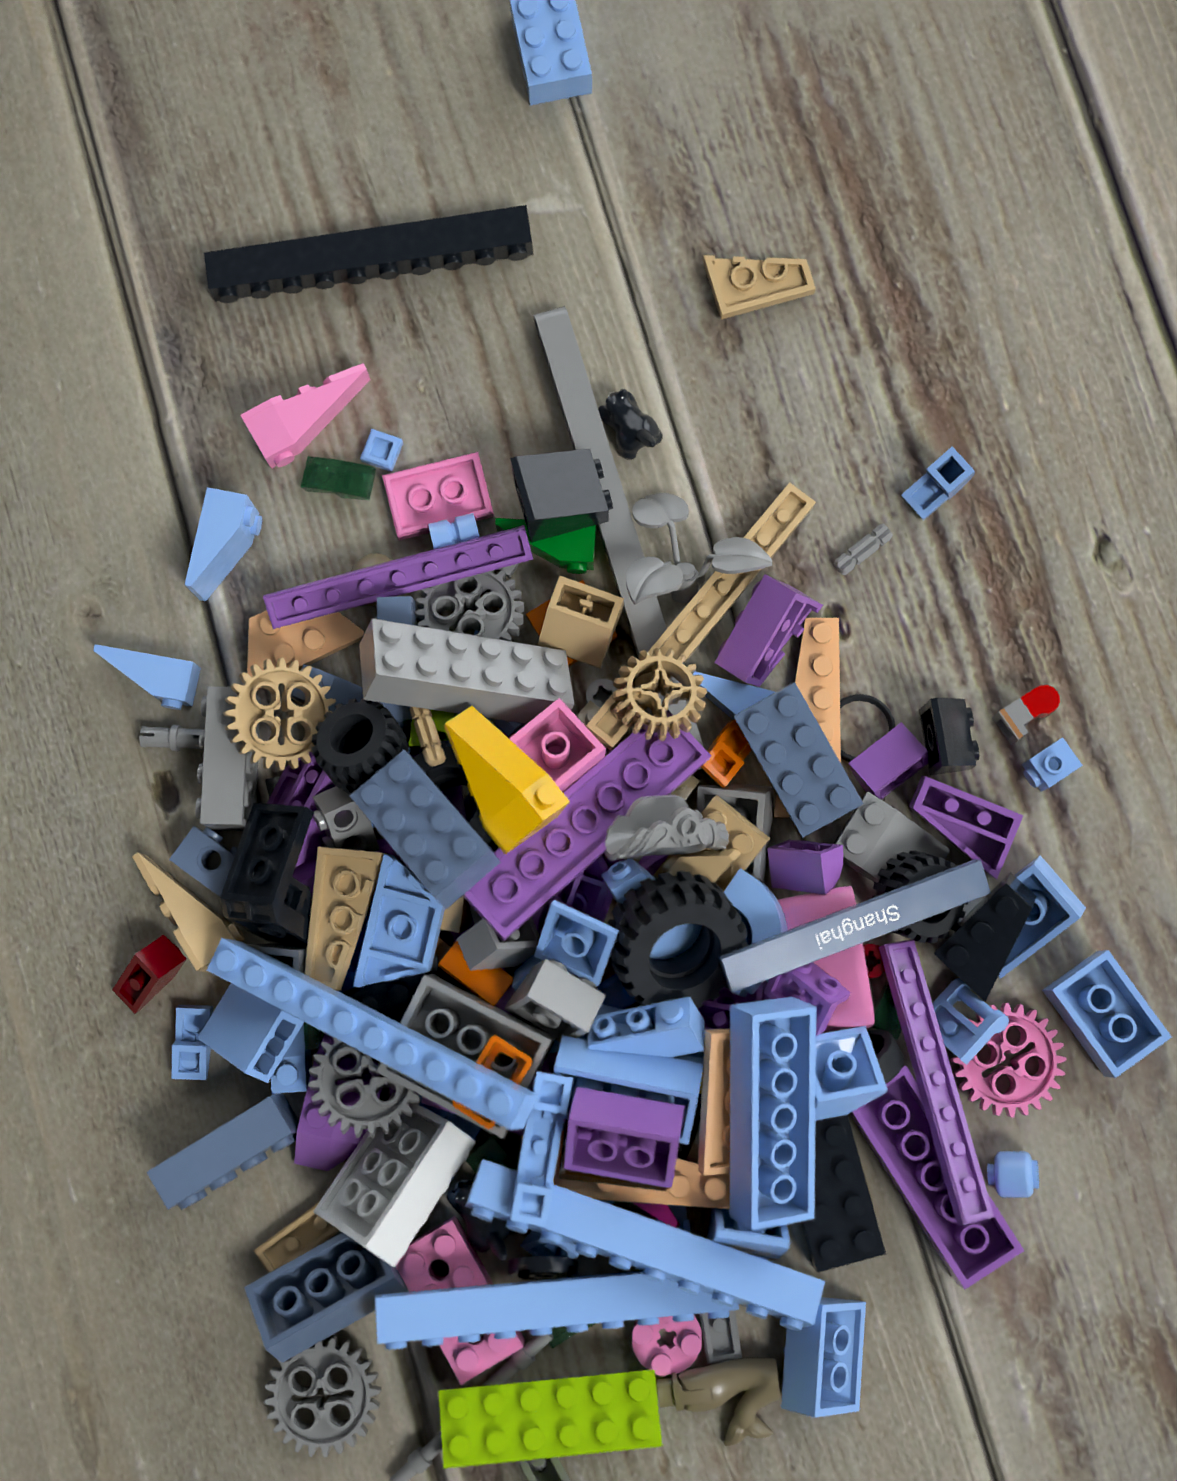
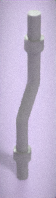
[389,1334,554,1481]

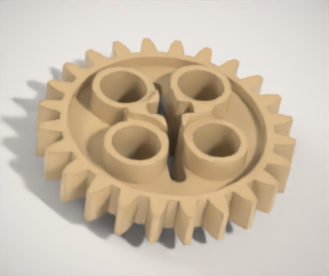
[223,658,336,771]

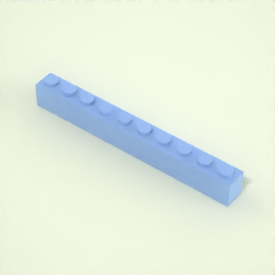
[207,938,538,1130]
[465,1159,825,1331]
[375,1270,739,1350]

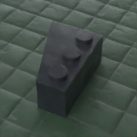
[934,872,1037,1002]

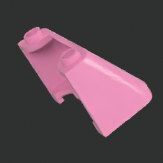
[778,886,874,1034]

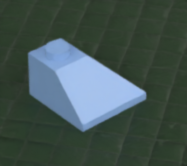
[534,900,619,986]
[815,1026,887,1121]

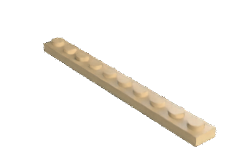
[586,483,816,751]

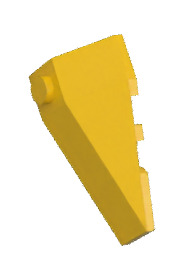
[444,706,570,855]

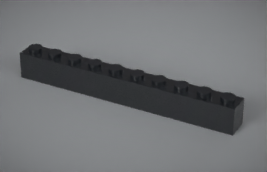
[204,205,533,303]

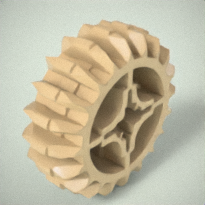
[612,647,707,741]

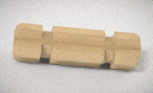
[409,707,446,767]

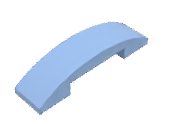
[510,1072,573,1227]

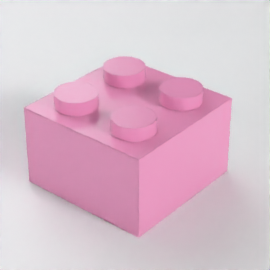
[509,698,606,793]

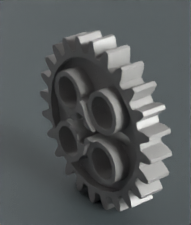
[415,570,524,642]
[308,1037,420,1138]
[264,1335,381,1457]

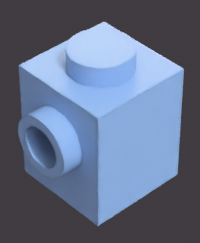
[1022,737,1083,792]

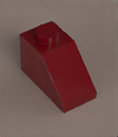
[112,934,187,1014]

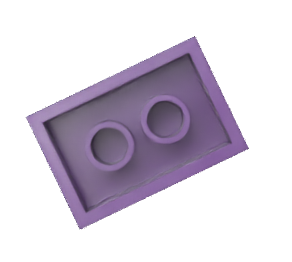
[564,1087,685,1188]

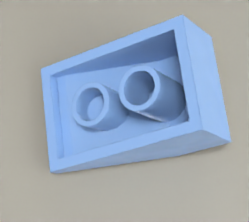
[184,487,262,601]
[958,855,1086,979]
[707,1208,790,1261]

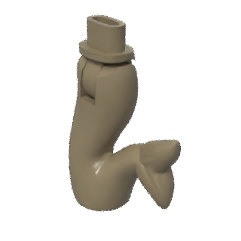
[657,1358,781,1446]

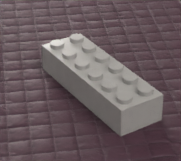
[359,619,574,724]

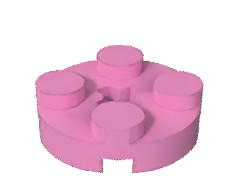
[632,1315,702,1376]

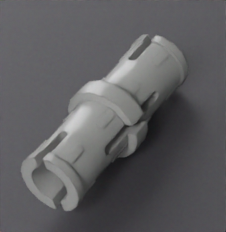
[139,725,205,751]

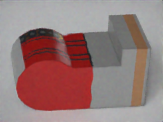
[992,685,1060,745]

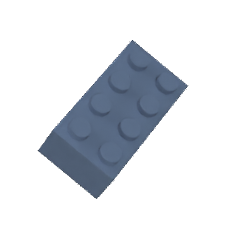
[733,682,864,838]
[350,749,501,909]
[147,1093,299,1210]
[244,1232,409,1363]

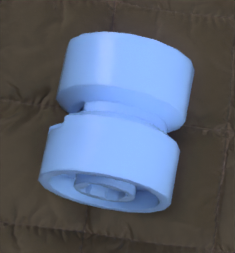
[428,513,480,549]

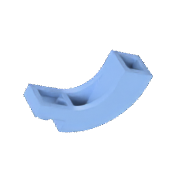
[724,868,788,997]

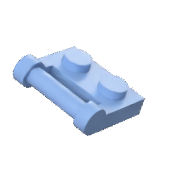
[932,978,1009,1065]

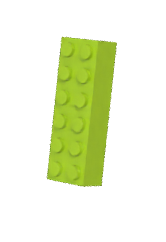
[439,1369,662,1469]

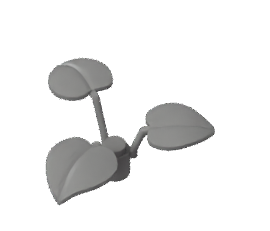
[626,493,772,605]

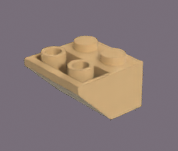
[537,576,624,669]

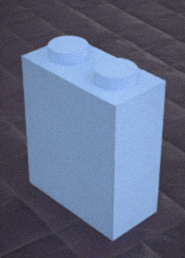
[197,983,304,1083]

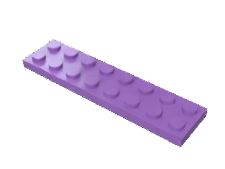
[463,710,711,941]

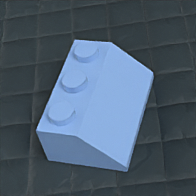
[781,1297,866,1418]

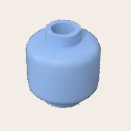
[987,1151,1039,1198]

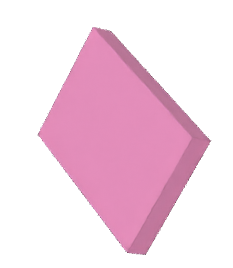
[382,452,494,540]

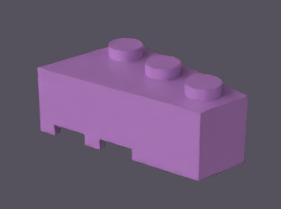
[714,574,823,687]
[909,775,1023,879]

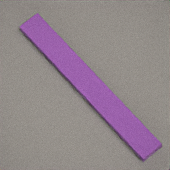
[263,525,533,629]
[879,940,994,1226]

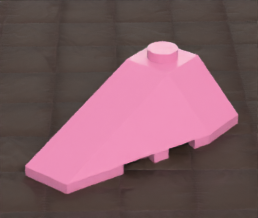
[241,363,371,469]

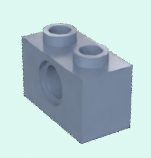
[169,826,237,897]

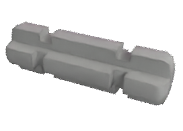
[834,524,893,575]

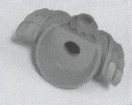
[605,795,729,860]

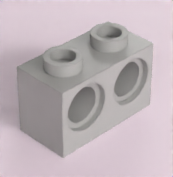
[313,786,379,852]

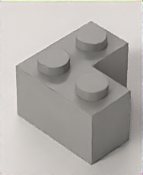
[457,905,540,970]

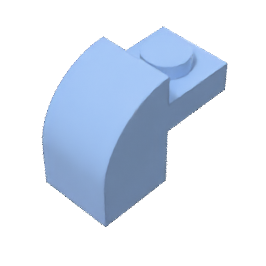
[901,446,975,521]

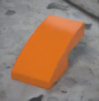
[701,719,752,788]

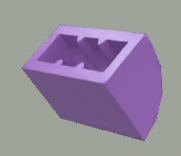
[849,722,928,800]
[767,839,843,894]

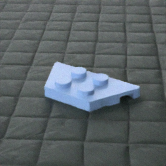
[353,854,445,987]

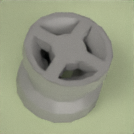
[586,678,616,708]

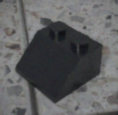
[919,698,980,776]

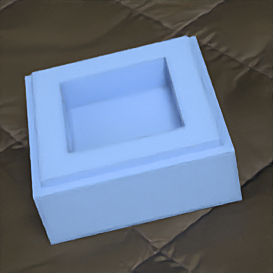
[360,429,403,472]

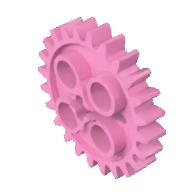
[950,1003,1066,1117]

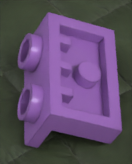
[763,962,850,1036]

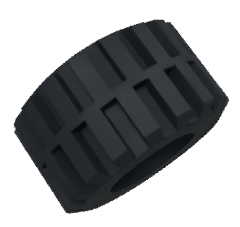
[311,698,409,794]
[872,851,968,943]

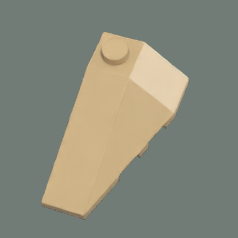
[132,853,245,972]

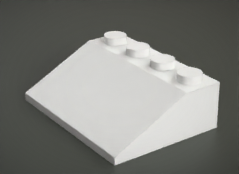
[313,1092,476,1268]

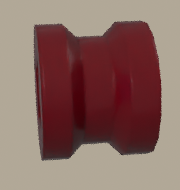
[863,944,885,979]

